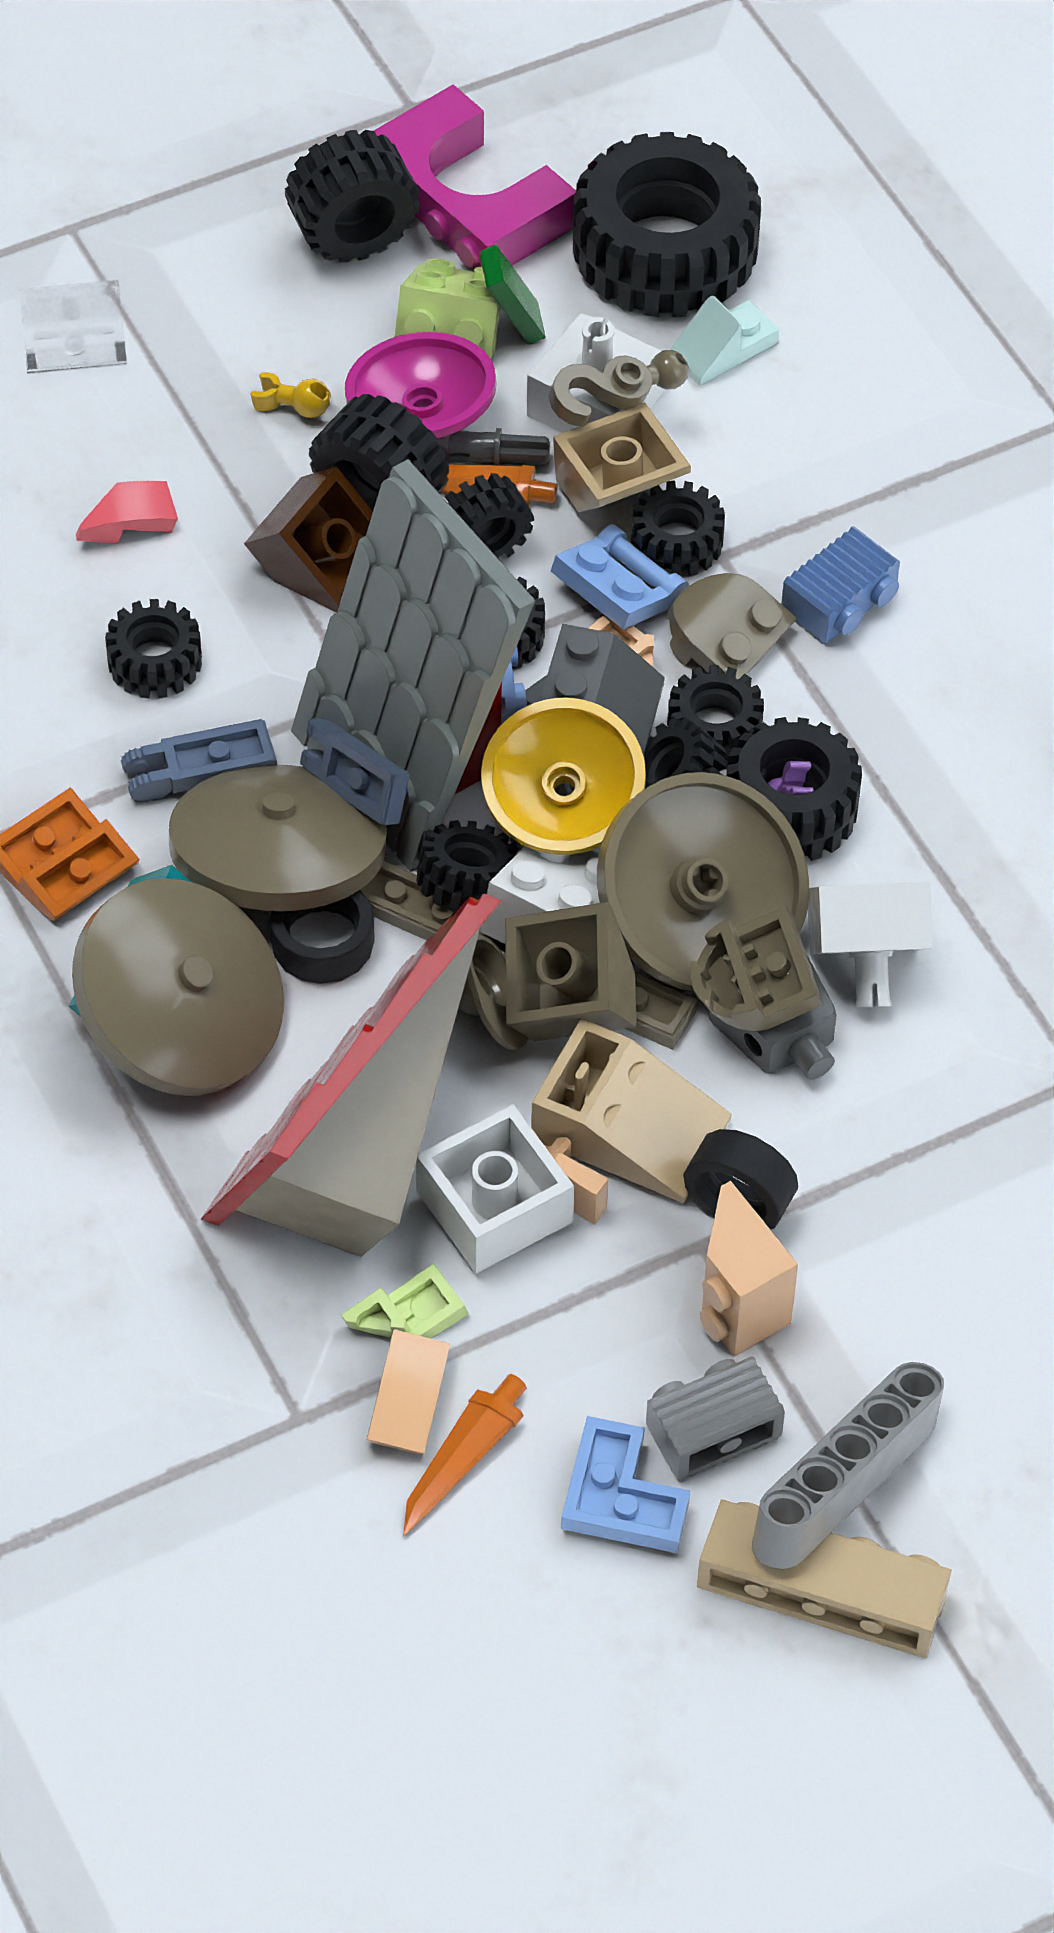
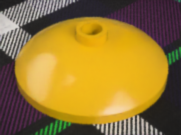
[481,698,646,855]

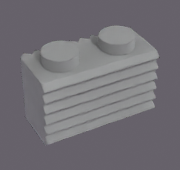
[646,1356,785,1480]

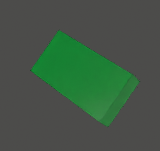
[480,244,546,344]

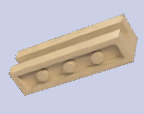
[697,1499,952,1659]

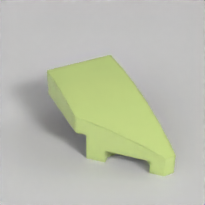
[341,1264,469,1338]

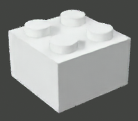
[480,846,600,944]
[416,1104,574,1274]

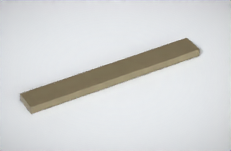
[360,861,698,1050]

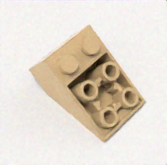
[531,1018,732,1203]

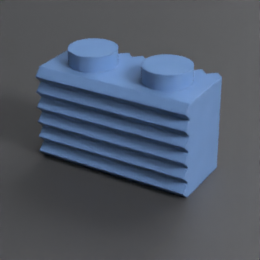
[781,526,900,644]

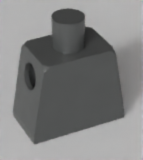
[709,951,837,1080]

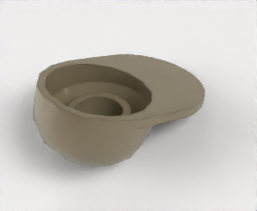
[458,935,528,1050]

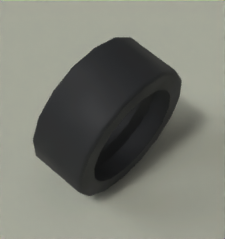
[270,890,375,984]
[683,1129,798,1230]

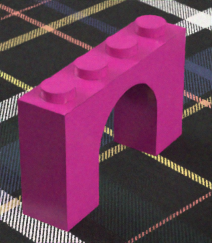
[374,84,576,269]

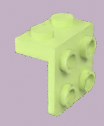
[394,258,501,359]

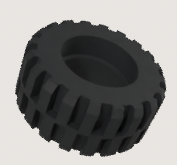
[573,132,761,317]

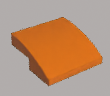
[0,787,140,922]

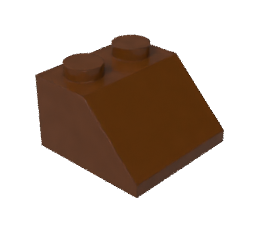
[244,466,373,613]

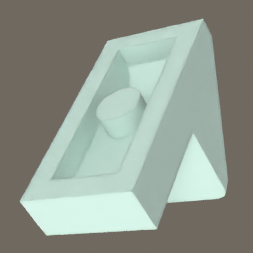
[670,295,780,386]

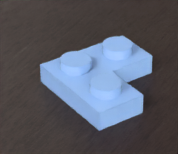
[561,1416,691,1553]

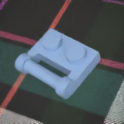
[550,524,690,630]

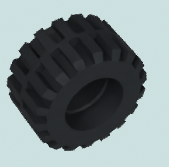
[285,130,420,262]
[309,394,449,511]
[726,717,862,861]

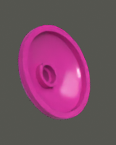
[345,332,497,440]

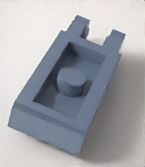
[300,718,410,825]
[121,719,277,802]

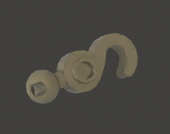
[549,350,689,427]

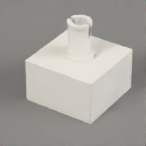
[526,312,665,433]
[808,881,933,1007]

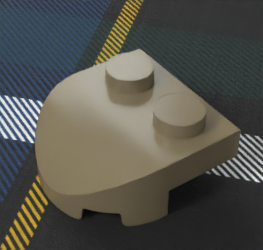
[666,573,797,680]
[690,906,824,1031]

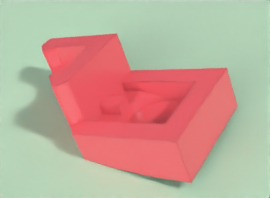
[75,481,178,544]

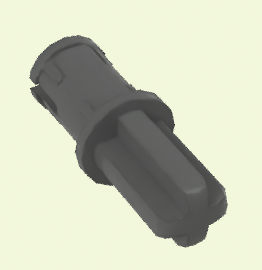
[449,428,550,466]

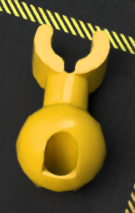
[250,372,331,418]

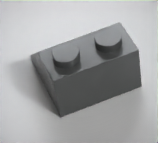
[540,623,665,756]

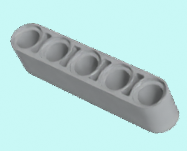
[752,1362,944,1569]

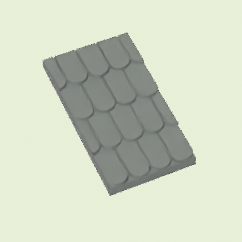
[291,459,536,872]

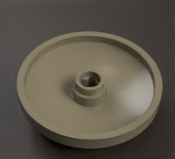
[169,765,387,911]
[597,772,809,992]
[72,878,284,1096]

